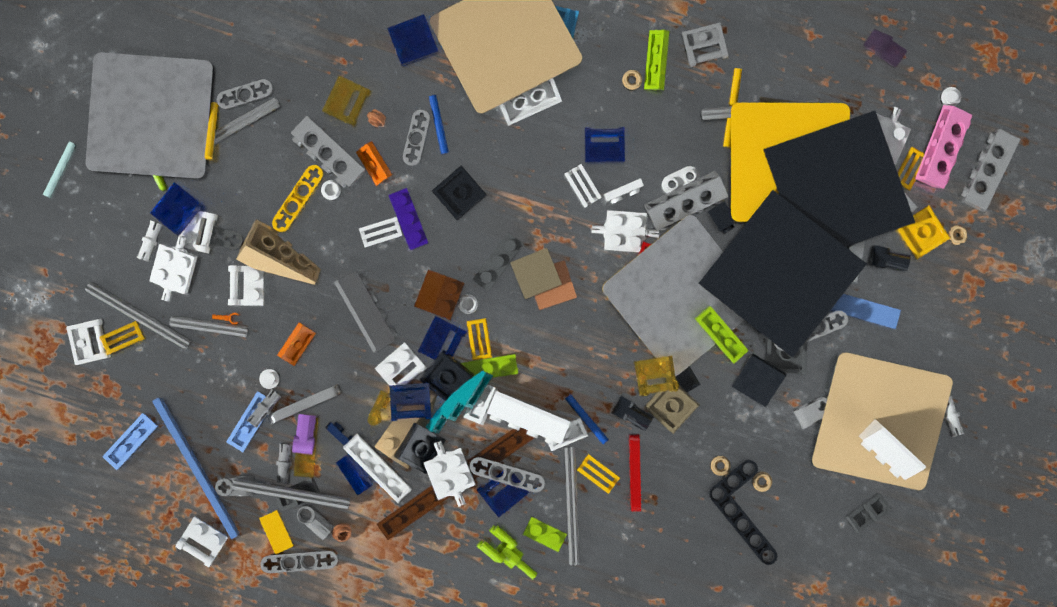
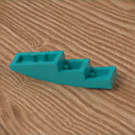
[425,371,493,434]

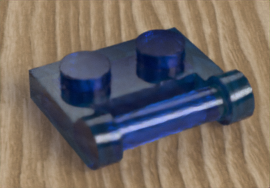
[585,127,625,163]
[418,316,467,360]
[389,383,431,422]
[476,471,530,518]

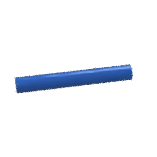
[429,95,449,154]
[565,394,609,444]

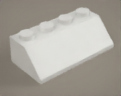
[487,391,570,446]

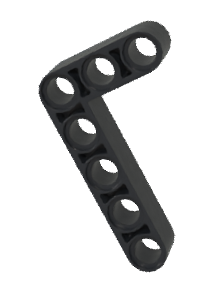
[708,459,778,565]

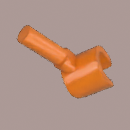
[212,313,240,325]

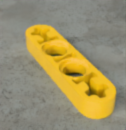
[272,165,324,232]

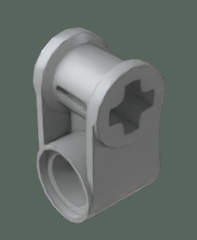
[793,397,828,429]
[215,475,254,496]

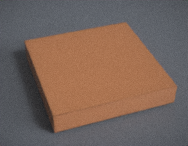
[535,260,577,310]

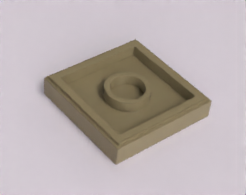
[510,248,562,299]
[644,378,700,434]

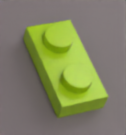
[523,516,567,552]

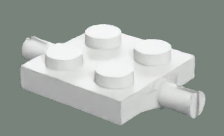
[876,107,911,165]
[592,210,659,252]
[150,235,198,302]
[424,441,476,507]

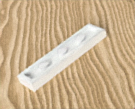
[343,434,412,503]

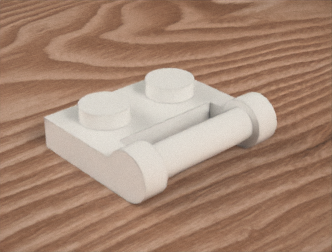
[180,208,218,254]
[228,265,265,306]
[66,319,111,365]
[375,342,427,395]
[175,516,228,568]

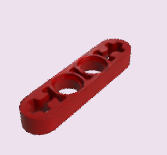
[629,434,641,512]

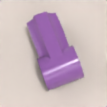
[292,414,316,455]

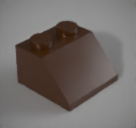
[414,270,465,321]

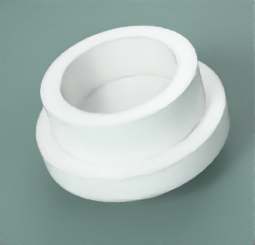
[941,87,961,106]
[321,180,341,200]
[458,294,478,314]
[259,369,279,389]

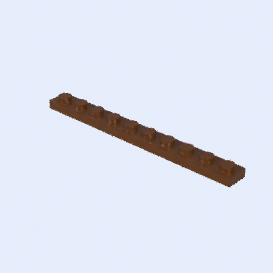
[377,427,535,540]

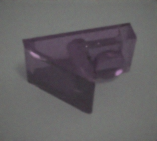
[863,29,907,68]

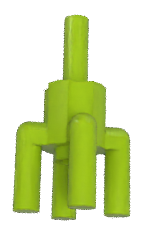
[477,525,538,580]

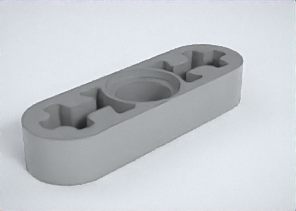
[217,79,273,110]
[403,109,430,166]

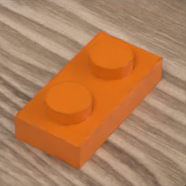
[356,141,392,186]
[277,322,316,366]

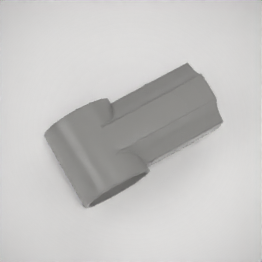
[297,504,334,540]

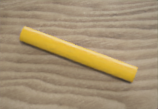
[204,102,218,159]

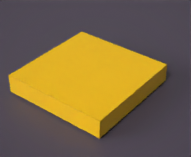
[897,205,950,260]

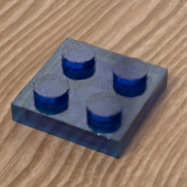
[387,14,438,66]
[150,182,204,236]

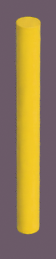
[723,68,742,148]

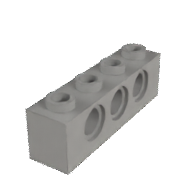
[291,116,366,188]
[961,129,1021,212]
[644,171,729,231]

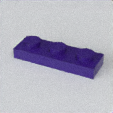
[389,188,429,251]

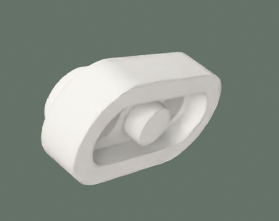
[662,166,700,194]

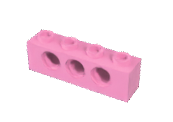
[915,105,972,189]

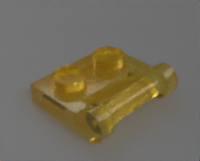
[322,76,371,127]
[634,356,679,396]
[367,390,392,426]

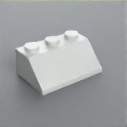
[499,78,562,126]
[859,419,926,480]

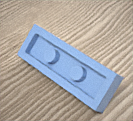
[226,391,266,452]
[102,413,158,470]

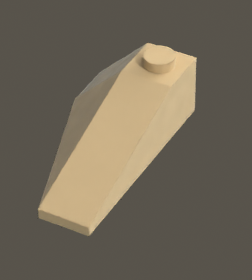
[236,219,321,285]
[375,382,437,469]

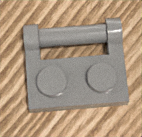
[681,23,728,67]

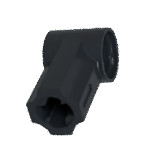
[869,245,911,271]
[611,396,654,431]

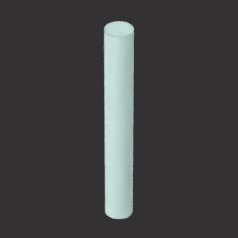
[43,141,76,198]

